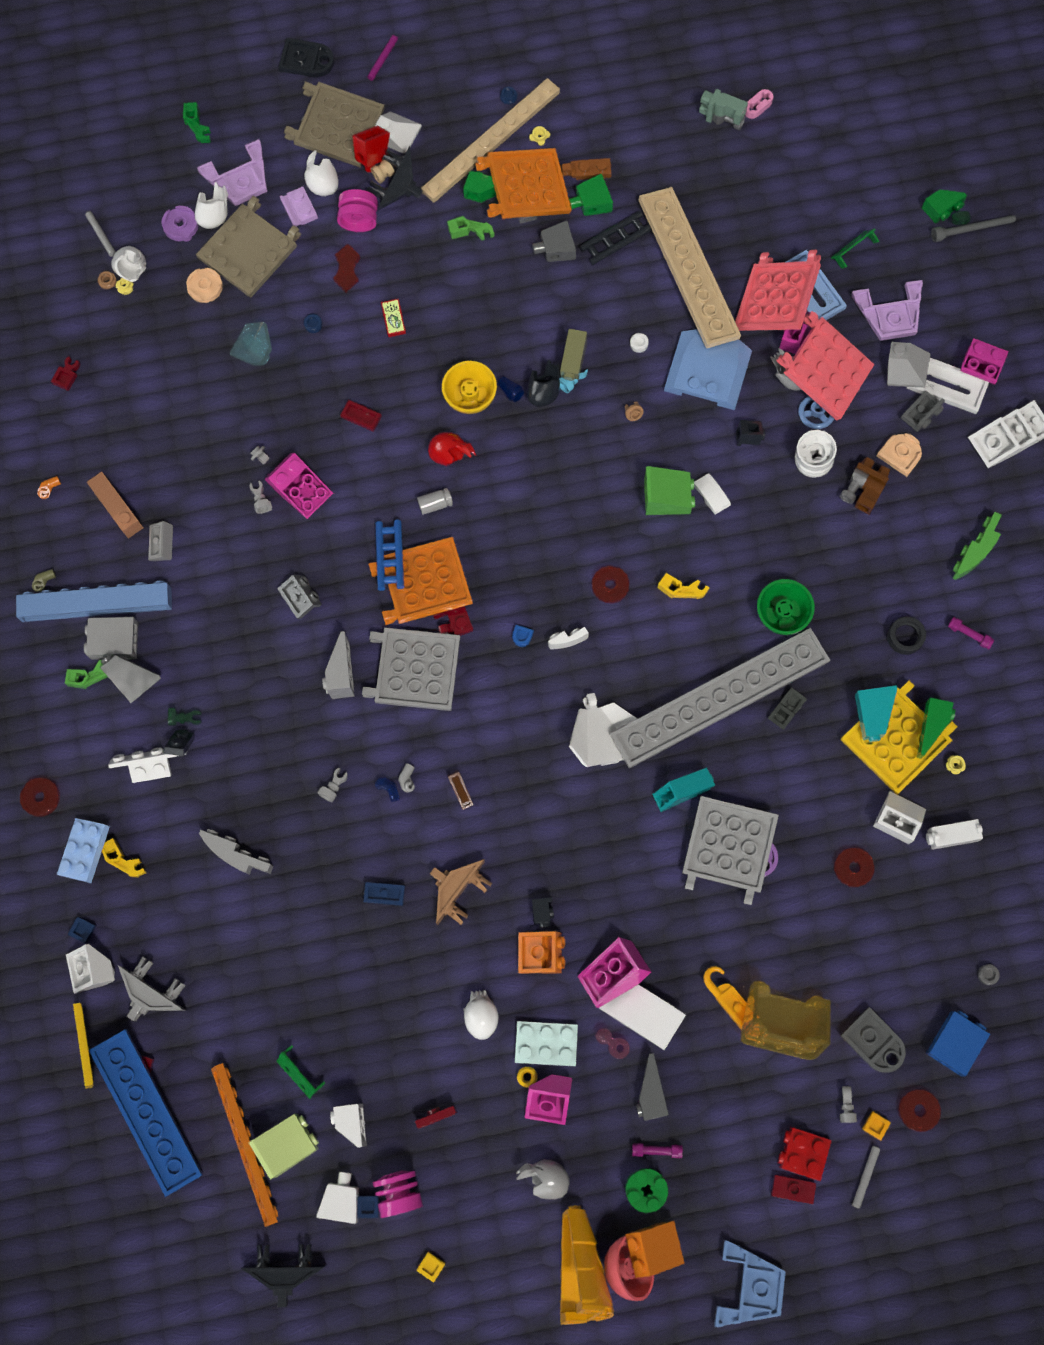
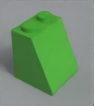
[644,466,695,515]

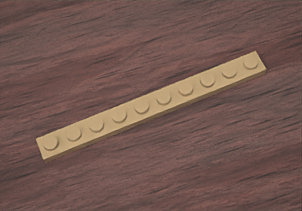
[421,78,560,203]

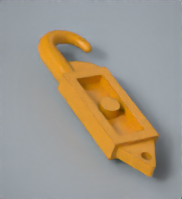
[703,966,760,1035]

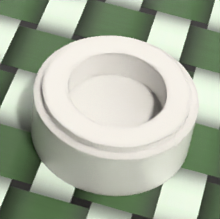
[630,333,648,353]

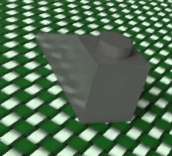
[636,1053,668,1121]

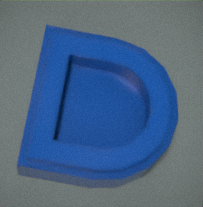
[512,625,534,647]

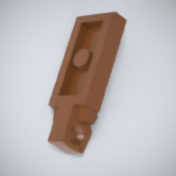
[562,158,611,180]

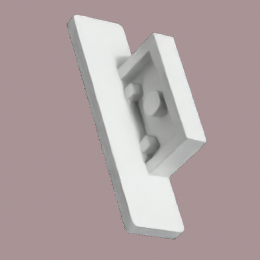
[108,747,187,783]

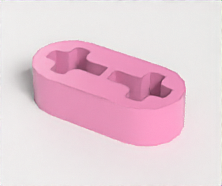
[745,89,773,119]

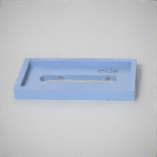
[786,250,847,320]

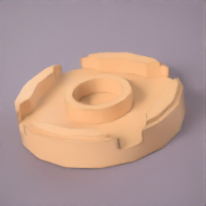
[186,268,223,303]

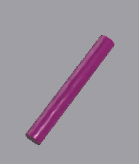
[367,35,398,81]

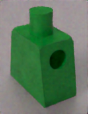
[568,174,613,216]

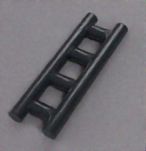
[579,211,652,266]

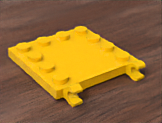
[840,681,958,795]

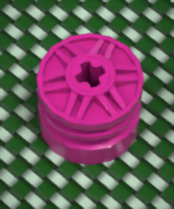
[373,1171,423,1218]

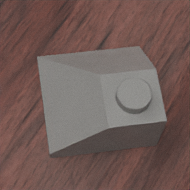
[887,342,930,388]

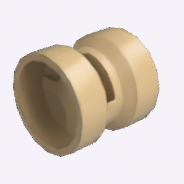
[371,160,395,184]

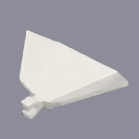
[569,693,637,767]

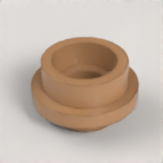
[98,271,116,289]

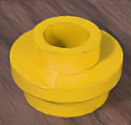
[517,1067,537,1087]

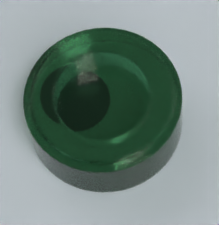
[952,211,971,225]

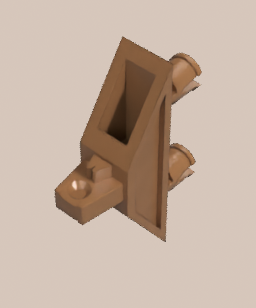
[430,859,492,925]

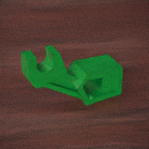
[183,102,211,143]

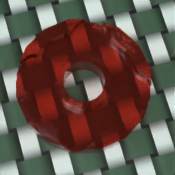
[592,566,629,604]
[20,778,60,817]
[834,848,875,888]
[899,1090,941,1132]

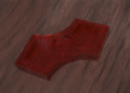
[333,244,361,292]

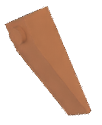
[87,472,143,539]

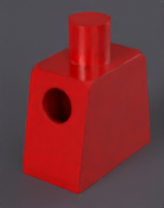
[353,125,390,172]

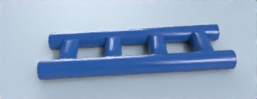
[375,520,404,591]

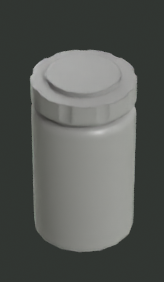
[417,488,453,515]

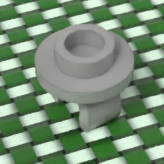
[251,446,269,465]

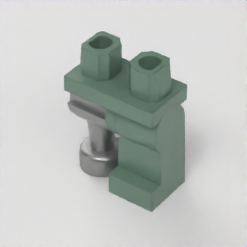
[699,89,748,130]

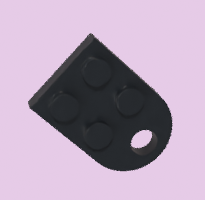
[278,38,334,77]

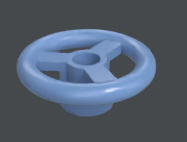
[799,396,834,429]

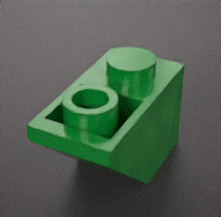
[463,171,496,203]
[922,189,967,224]

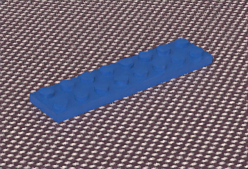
[89,1029,203,1197]

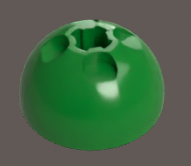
[757,579,815,635]

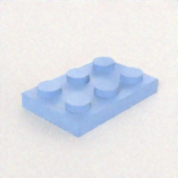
[57,818,110,883]

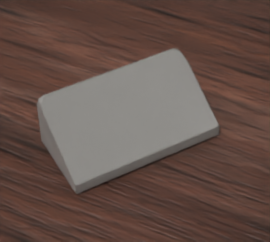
[149,521,173,561]

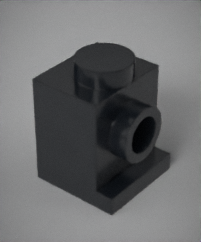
[736,420,765,446]
[532,897,554,928]

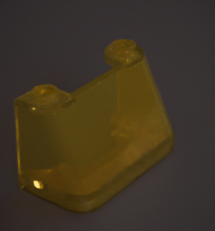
[741,981,831,1060]

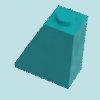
[855,685,897,742]
[653,768,715,812]

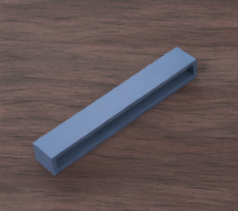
[16,581,172,622]

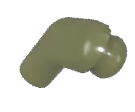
[32,569,56,592]

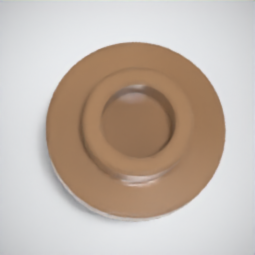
[625,402,644,421]

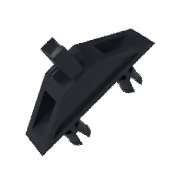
[366,145,423,211]
[241,1244,326,1307]

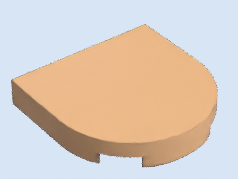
[877,433,922,477]

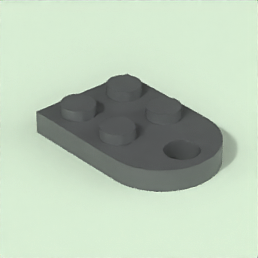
[840,1007,906,1073]

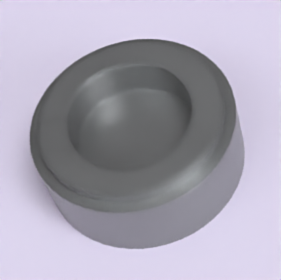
[978,964,1000,985]

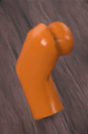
[38,476,61,499]

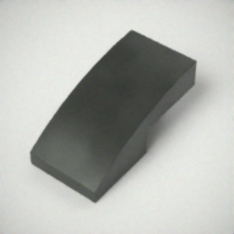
[768,687,807,730]

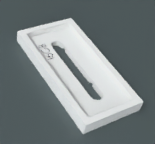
[907,358,989,414]

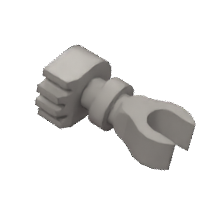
[250,481,272,514]
[318,768,348,802]
[840,1086,857,1123]

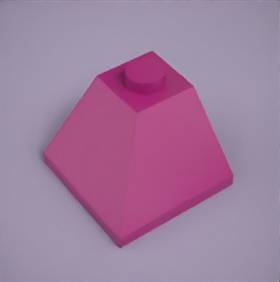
[525,1075,572,1125]

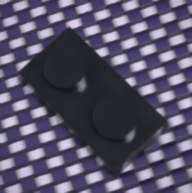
[164,729,195,756]

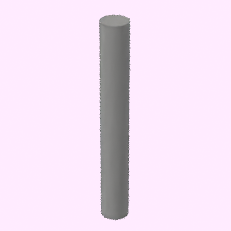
[85,211,115,257]
[852,1146,880,1209]

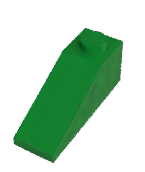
[917,698,955,759]

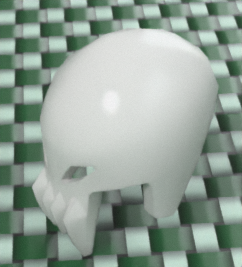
[304,150,338,196]
[195,182,228,229]
[112,246,146,282]
[463,990,499,1040]

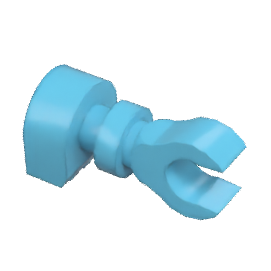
[559,369,588,393]

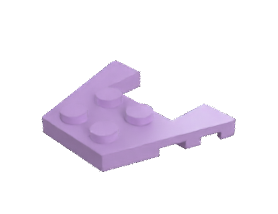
[197,139,267,206]
[851,280,923,341]

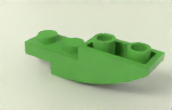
[952,512,1001,580]

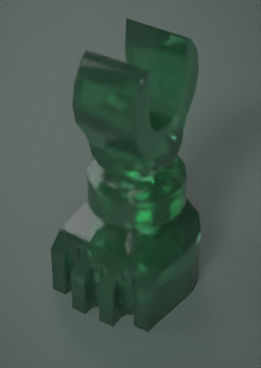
[168,708,202,726]

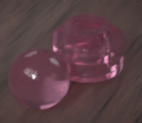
[596,1028,630,1059]

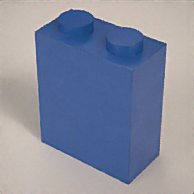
[926,1011,990,1077]

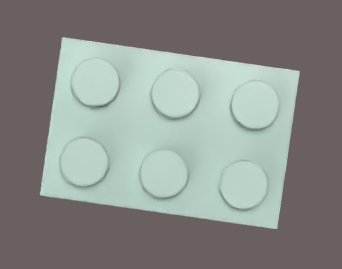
[515,1021,578,1066]

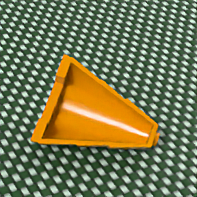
[560,1206,614,1324]

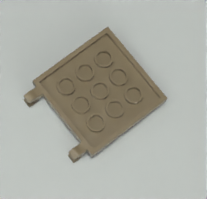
[284,82,384,168]
[196,196,301,298]

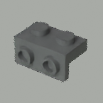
[901,391,945,432]

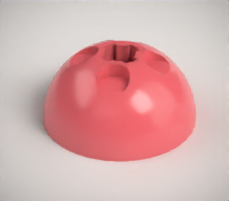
[604,1236,654,1301]

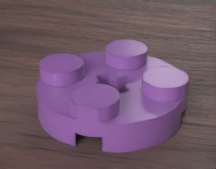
[162,206,198,242]

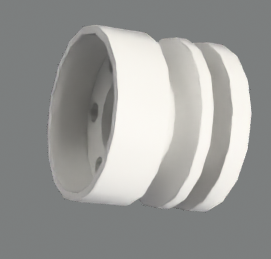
[795,430,837,478]

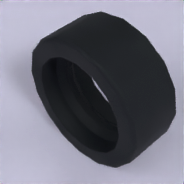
[887,616,926,655]

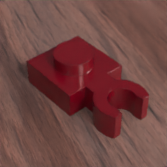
[51,357,80,391]

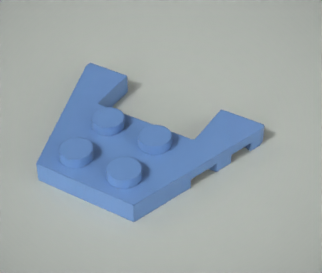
[714,1240,785,1327]

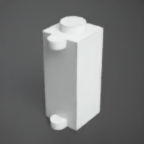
[926,819,983,850]

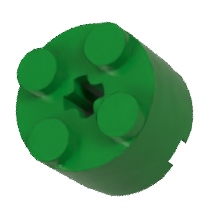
[625,1168,668,1213]

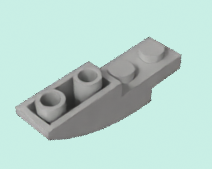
[199,829,273,875]

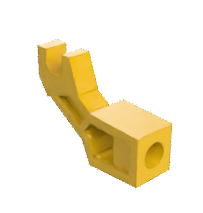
[657,573,709,599]
[102,838,146,877]

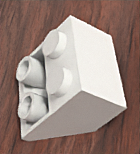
[873,791,926,844]

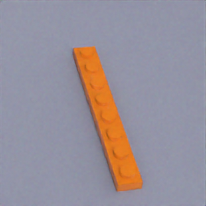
[211,1063,278,1227]

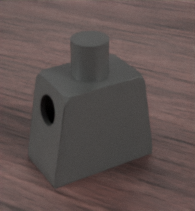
[532,221,576,262]

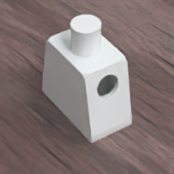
[317,1172,359,1224]

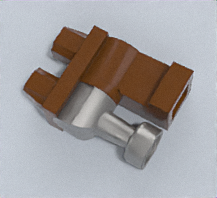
[840,457,890,515]

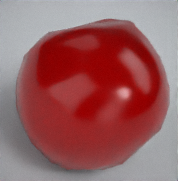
[428,432,476,466]

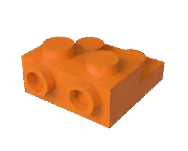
[518,931,565,974]

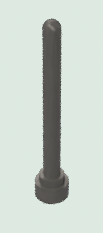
[931,215,1016,242]

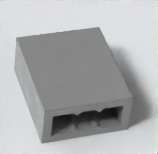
[84,617,138,660]

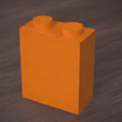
[625,1221,685,1278]

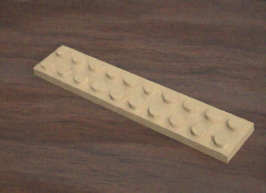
[638,187,741,349]

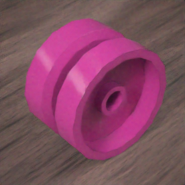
[337,189,378,232]

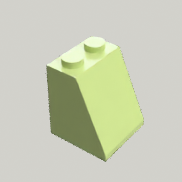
[249,1114,319,1179]

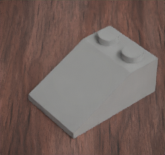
[322,631,355,699]

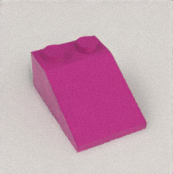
[578,937,651,1008]

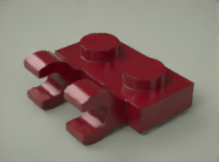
[433,606,473,636]

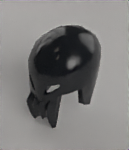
[527,359,561,407]

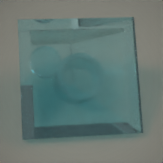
[229,322,272,366]

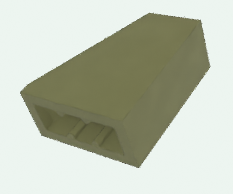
[560,329,587,381]

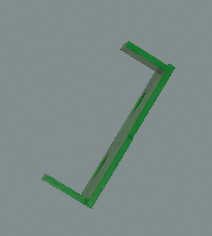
[831,228,879,269]
[276,1045,325,1099]

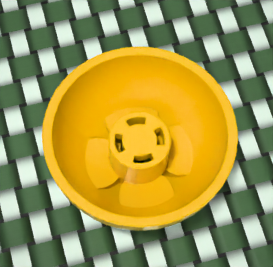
[442,361,497,414]

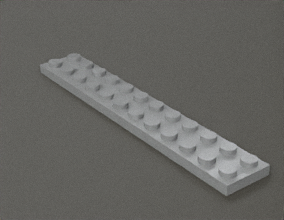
[610,628,830,769]

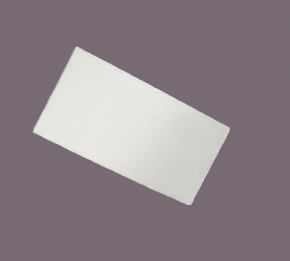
[968,401,1044,468]
[599,985,686,1050]

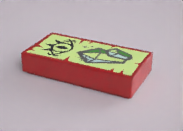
[381,299,406,337]

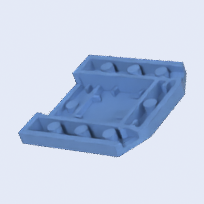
[664,329,752,410]

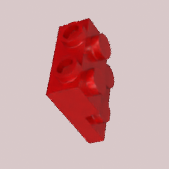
[778,1127,831,1181]

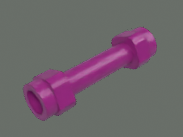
[948,617,994,650]
[632,1143,682,1158]

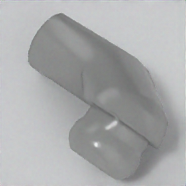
[398,763,415,792]

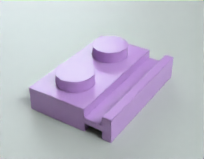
[280,187,318,227]

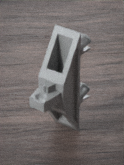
[118,957,186,1021]

